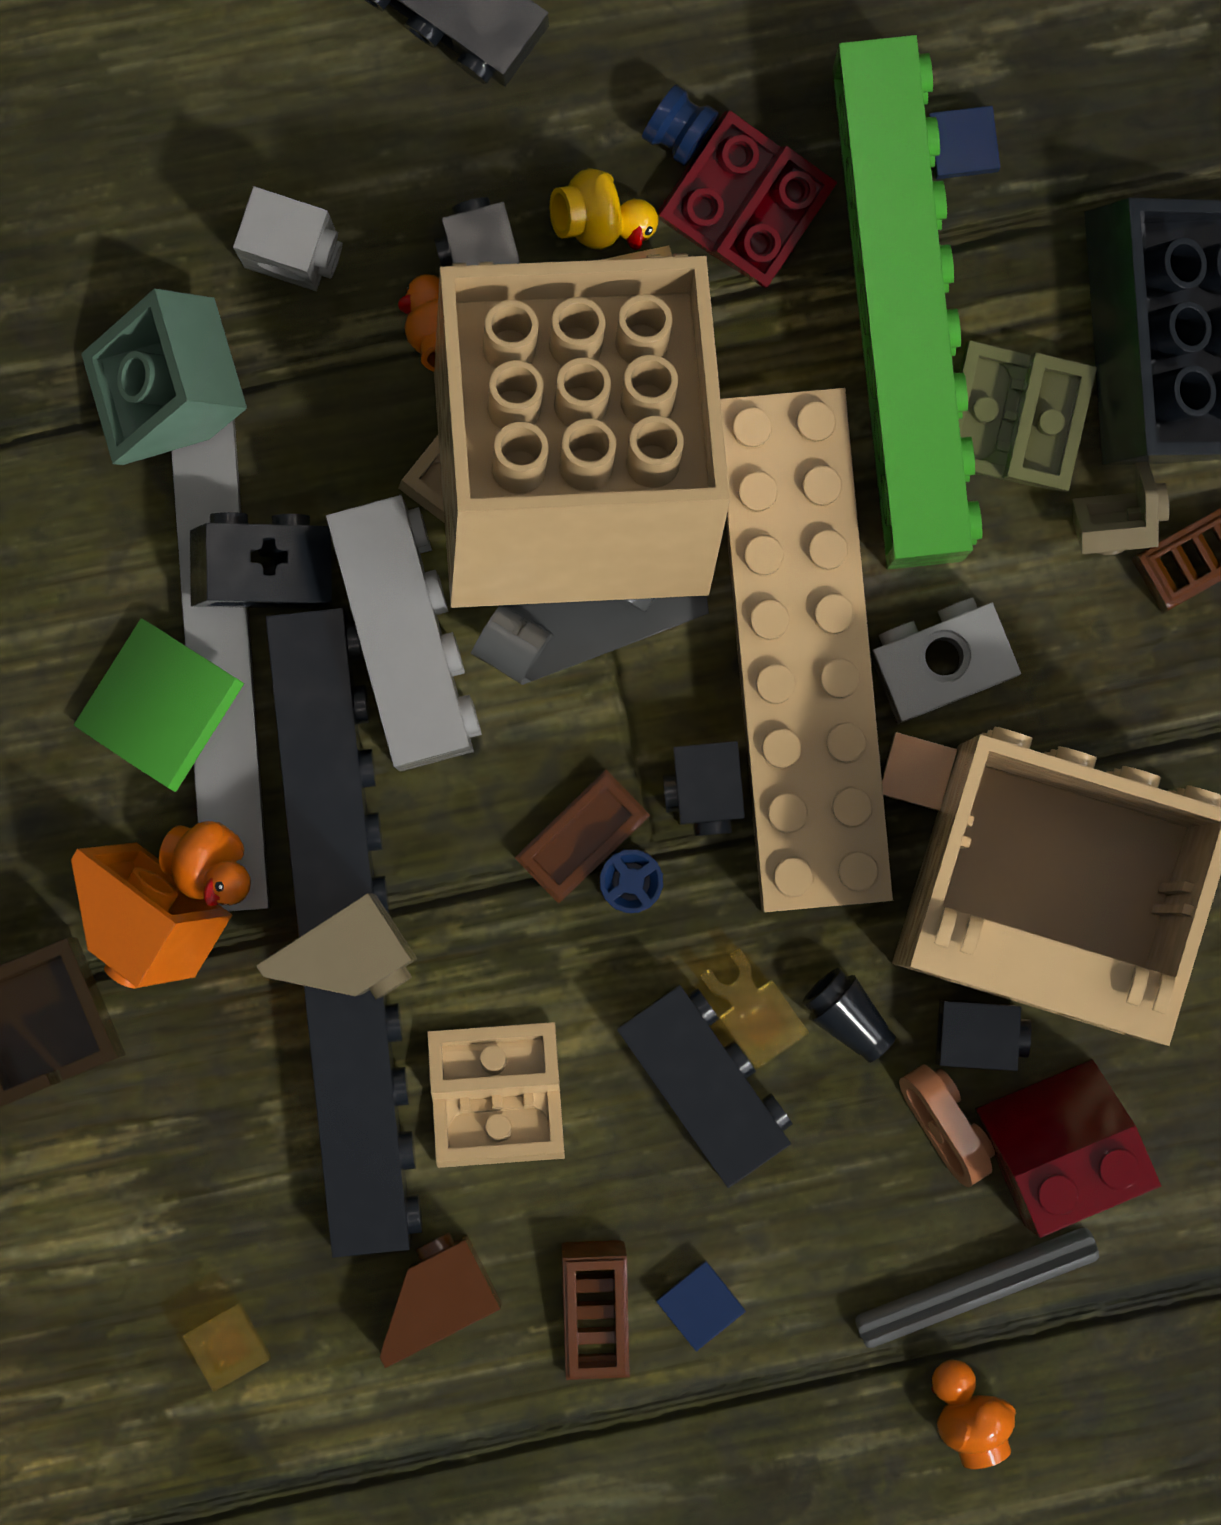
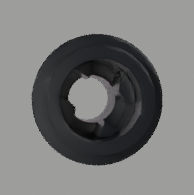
[802,968,896,1063]

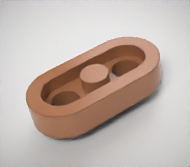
[899,1064,995,1187]

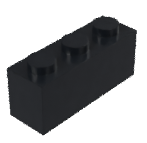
[617,984,793,1188]

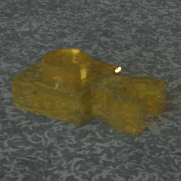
[700,948,809,1071]

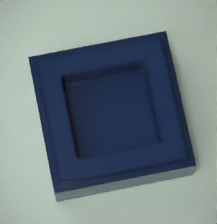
[928,106,1000,180]
[656,1260,746,1352]

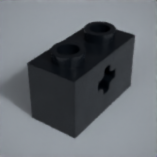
[190,512,332,609]

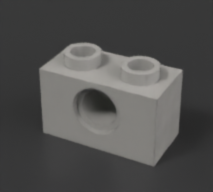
[233,186,342,292]
[870,598,1021,724]

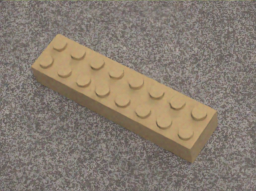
[721,388,893,913]

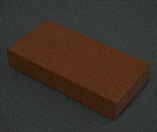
[515,770,650,904]

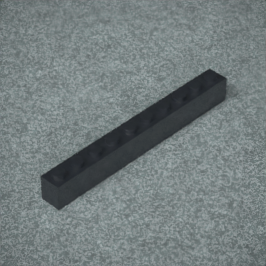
[266,608,423,1258]

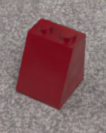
[975,1059,1161,1238]

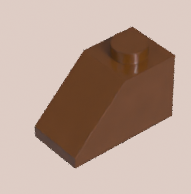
[379,1232,502,1368]

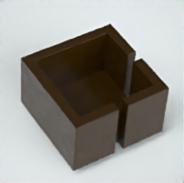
[0,937,126,1107]

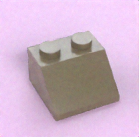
[256,893,418,999]

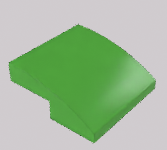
[74,618,245,792]

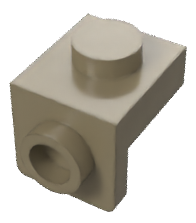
[1072,461,1169,555]

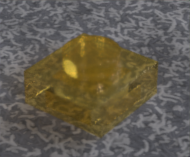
[182,1302,272,1392]

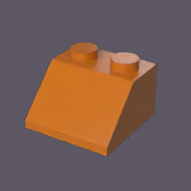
[71,842,232,989]

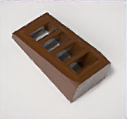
[1132,508,1221,614]
[561,1240,630,1380]

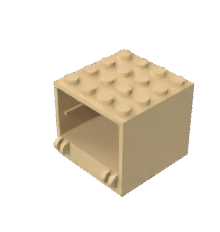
[434,253,730,608]
[892,727,1221,1046]

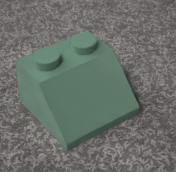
[81,288,247,465]

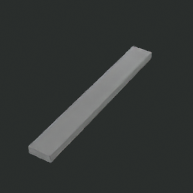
[171,419,270,912]

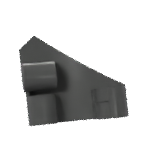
[471,596,709,685]

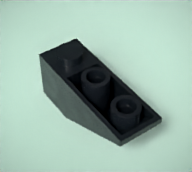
[365,0,549,87]

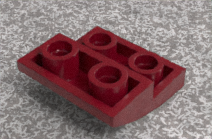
[657,110,837,288]

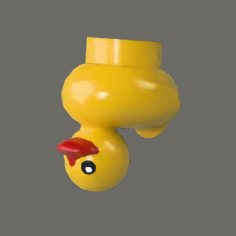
[549,168,659,250]

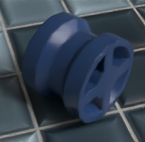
[642,84,719,166]
[600,850,663,913]

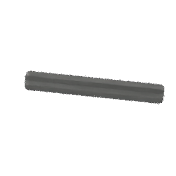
[855,1228,1099,1348]

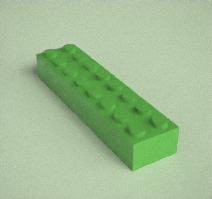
[832,35,982,570]

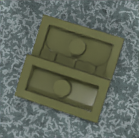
[959,340,1096,492]

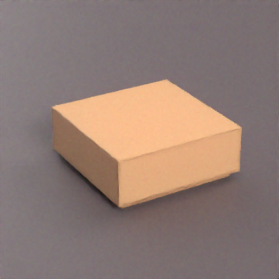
[882,732,957,811]

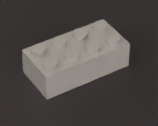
[326,495,482,772]

